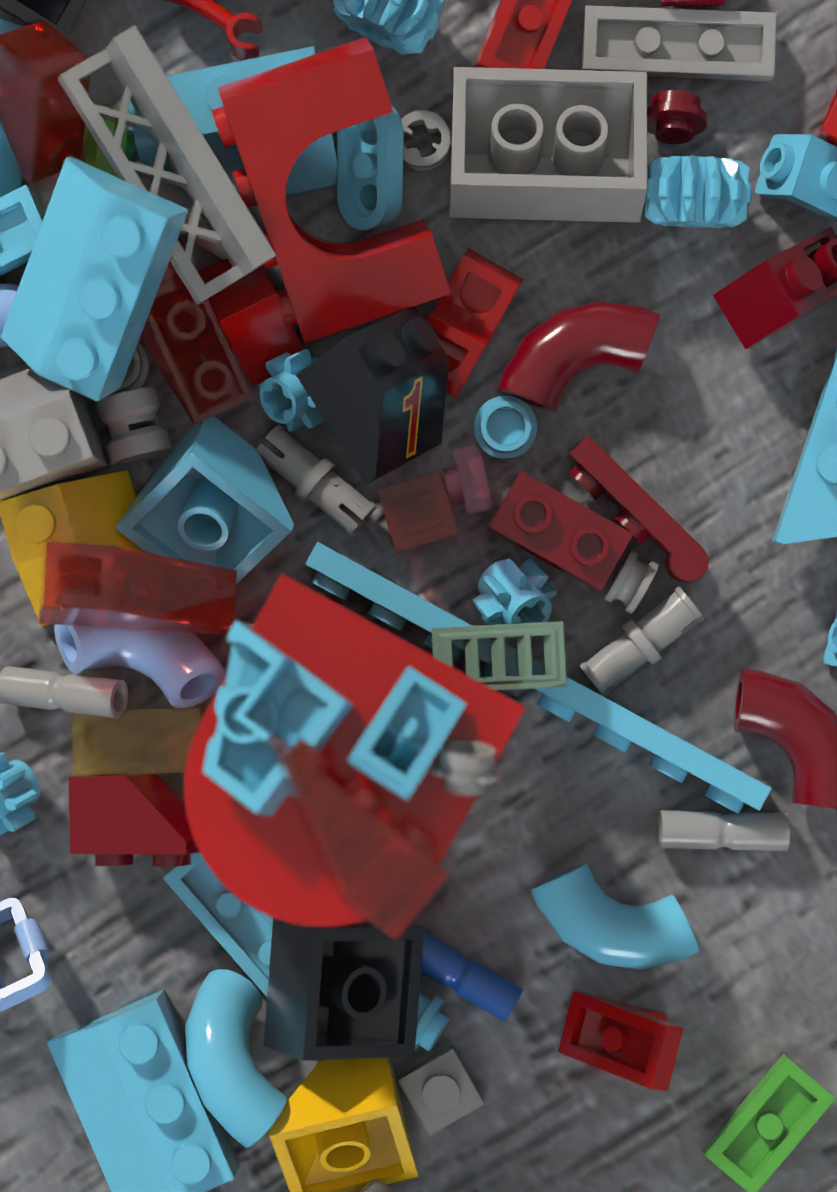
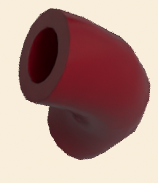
[496,301,660,412]
[734,669,837,809]

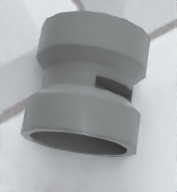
[95,387,173,465]

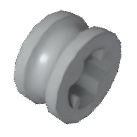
[401,110,451,172]
[603,549,659,614]

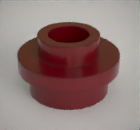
[647,90,707,144]

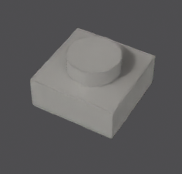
[398,1045,485,1136]

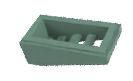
[432,621,567,690]

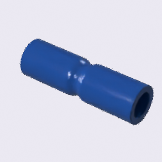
[413,924,523,1022]

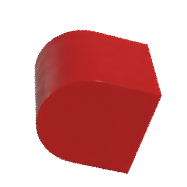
[184,574,526,927]

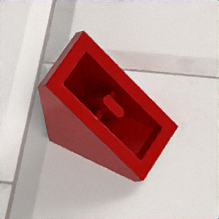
[198,259,303,387]

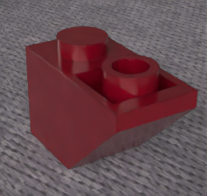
[713,227,837,350]
[68,773,200,867]

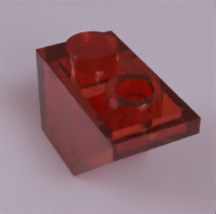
[0,19,90,184]

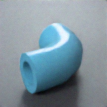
[530,863,699,970]
[185,969,287,1148]

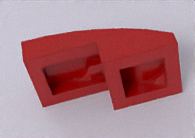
[427,248,524,398]

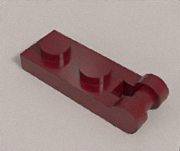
[566,435,709,582]

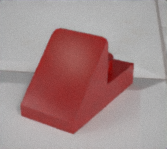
[558,991,684,1091]

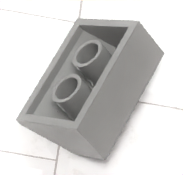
[450,67,647,223]

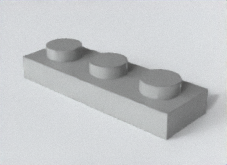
[582,5,777,81]

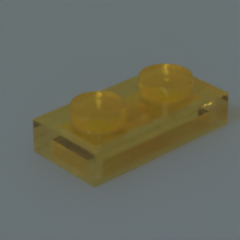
[72,708,202,775]

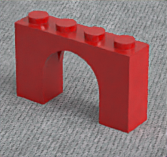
[211,37,451,343]

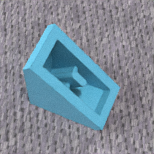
[347,666,467,800]

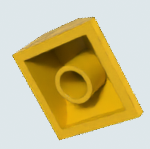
[0,470,164,627]
[268,1057,419,1192]

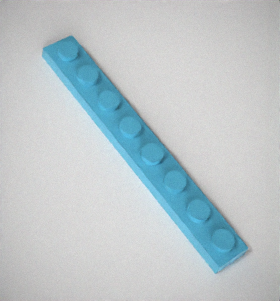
[305,542,772,814]

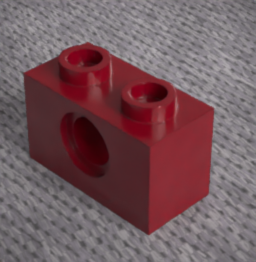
[487,471,633,592]

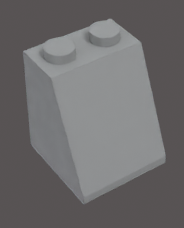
[0,363,112,501]

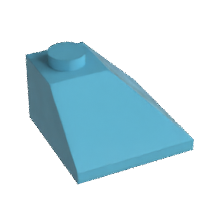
[115,412,294,605]

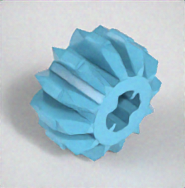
[333,0,444,54]
[645,155,752,228]

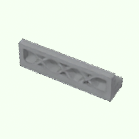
[58,26,276,305]

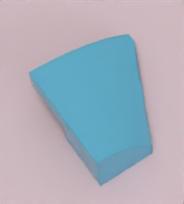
[202,620,354,817]

